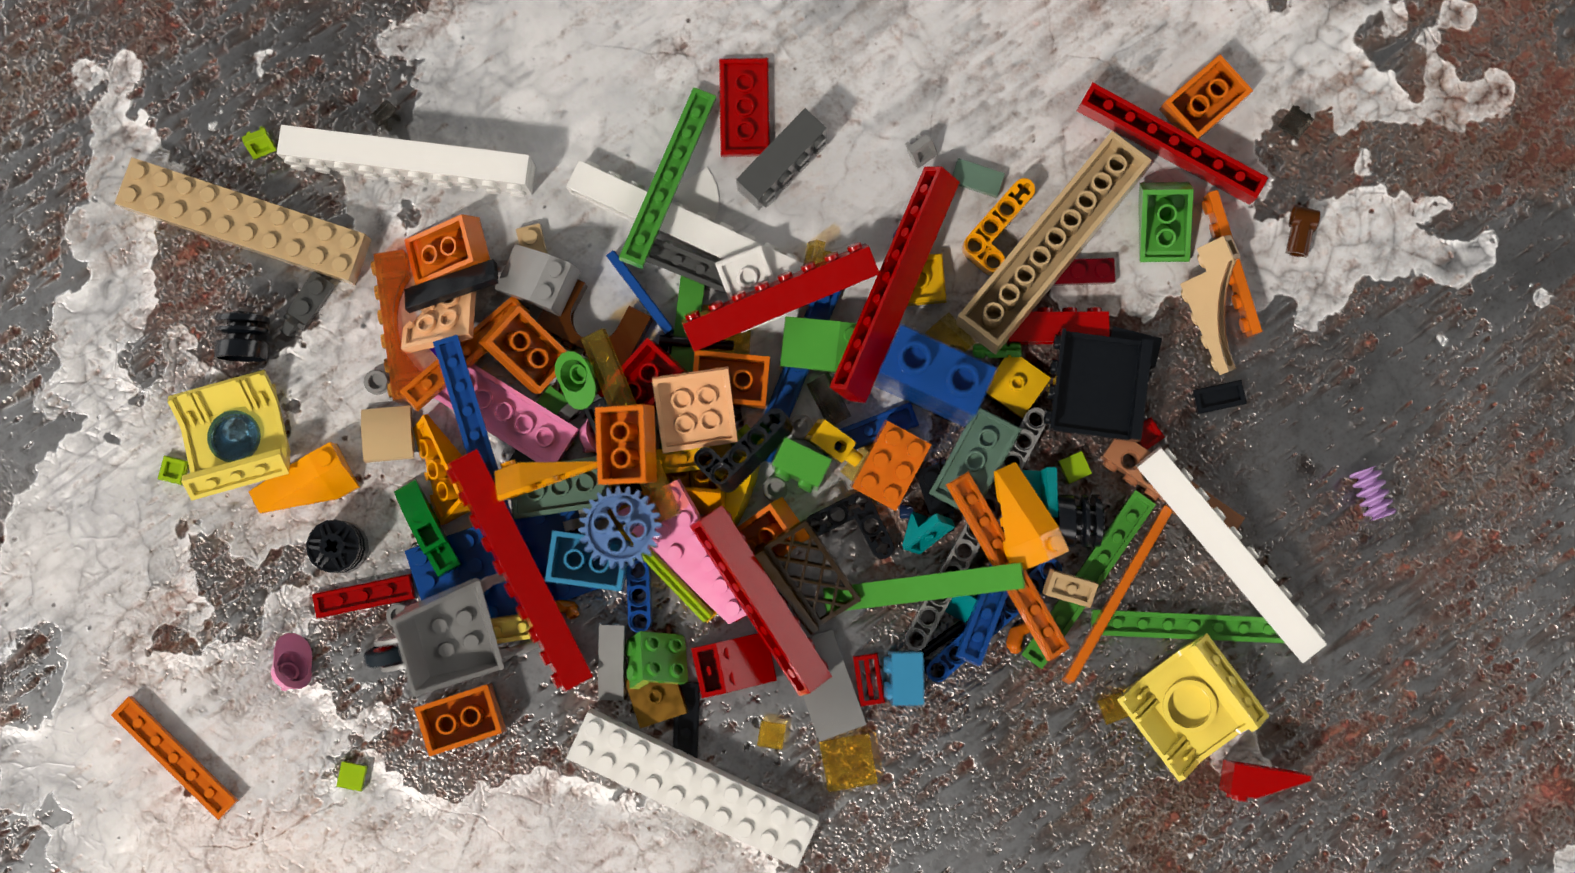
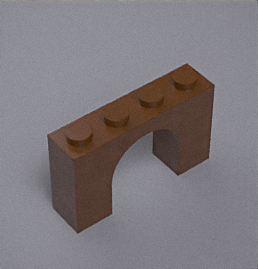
[536,279,653,372]

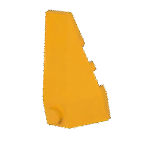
[413,414,470,525]
[494,459,597,501]

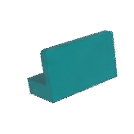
[1022,467,1058,519]

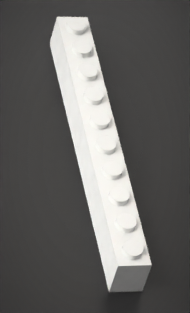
[566,160,803,281]
[1136,446,1327,663]

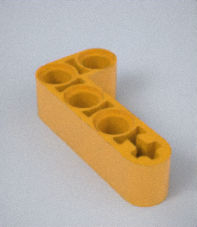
[962,178,1035,276]

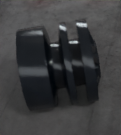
[214,311,270,362]
[1054,494,1105,547]
[306,520,369,573]

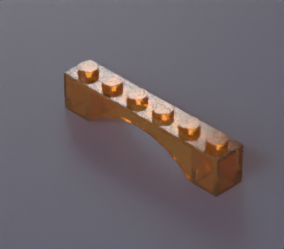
[371,249,421,403]

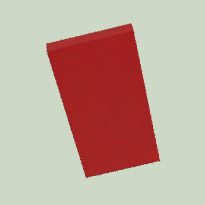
[719,58,770,157]

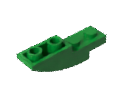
[394,479,462,577]

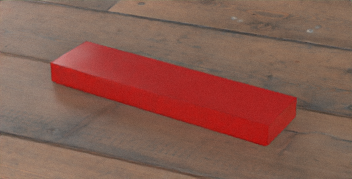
[312,574,416,619]

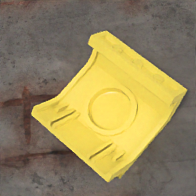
[1117,633,1270,782]

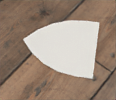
[675,167,719,220]

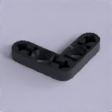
[805,492,894,559]

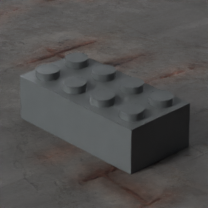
[736,108,827,210]

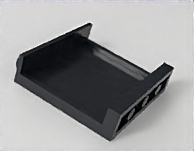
[1044,328,1153,442]

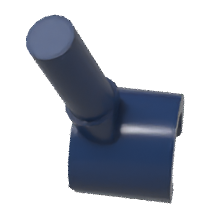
[899,505,914,524]

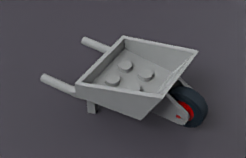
[364,573,540,697]

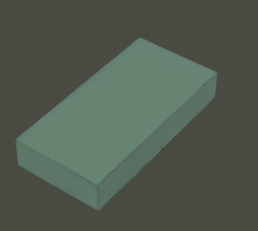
[953,158,1005,198]

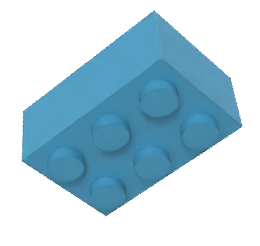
[545,531,631,592]
[883,651,924,706]

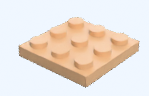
[652,367,738,453]

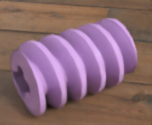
[1349,465,1397,521]

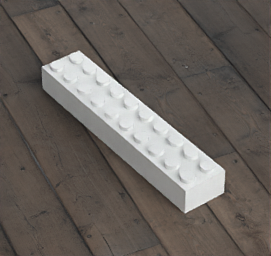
[277,125,536,197]
[566,708,819,868]

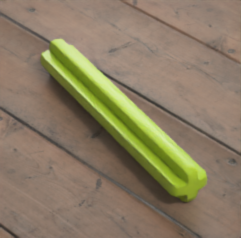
[642,548,713,622]

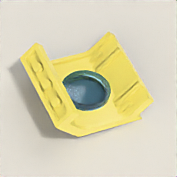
[167,369,291,501]

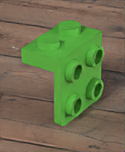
[625,631,688,689]

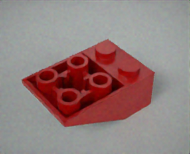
[691,633,777,699]

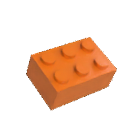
[1159,54,1253,139]
[479,305,567,394]
[693,350,770,409]
[595,405,657,485]
[850,420,932,511]
[414,683,507,757]

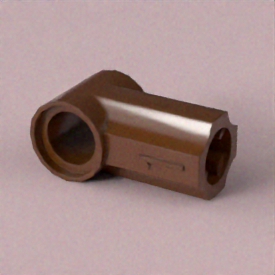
[1285,205,1320,258]

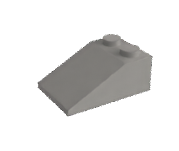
[495,244,581,316]

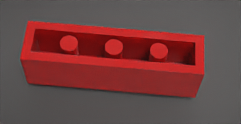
[1007,307,1109,345]

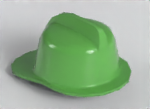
[555,351,596,410]

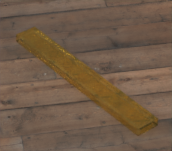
[581,328,681,523]

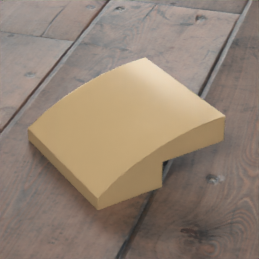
[361,405,415,463]

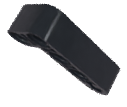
[694,408,793,493]

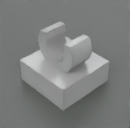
[905,134,938,169]

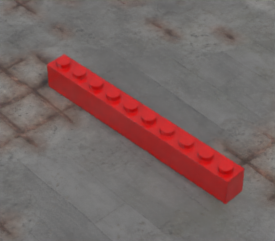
[829,166,960,403]
[446,449,593,691]

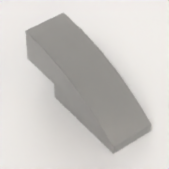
[598,624,626,701]

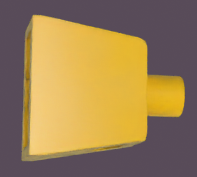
[804,419,863,467]

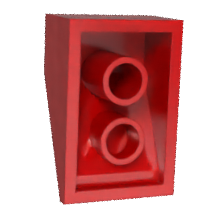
[1219,759,1312,802]

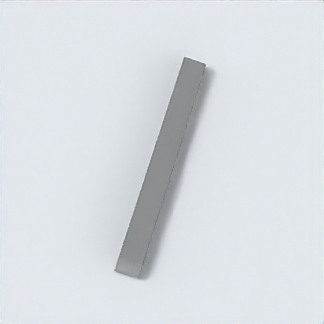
[904,407,1046,651]

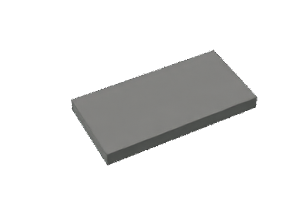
[803,629,867,742]

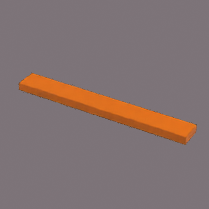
[946,471,1070,661]
[1061,505,1172,684]

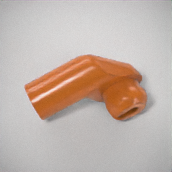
[555,599,579,619]
[1006,622,1030,654]

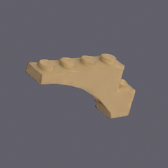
[1180,235,1241,375]

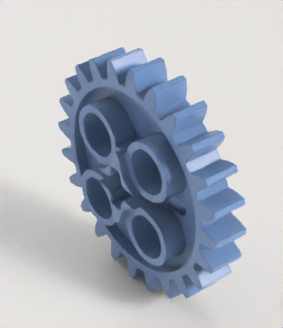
[578,486,663,570]

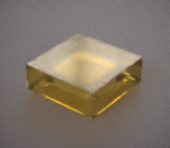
[1096,692,1129,725]
[757,720,786,750]

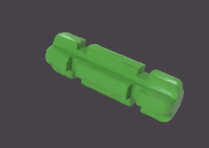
[973,342,1022,358]

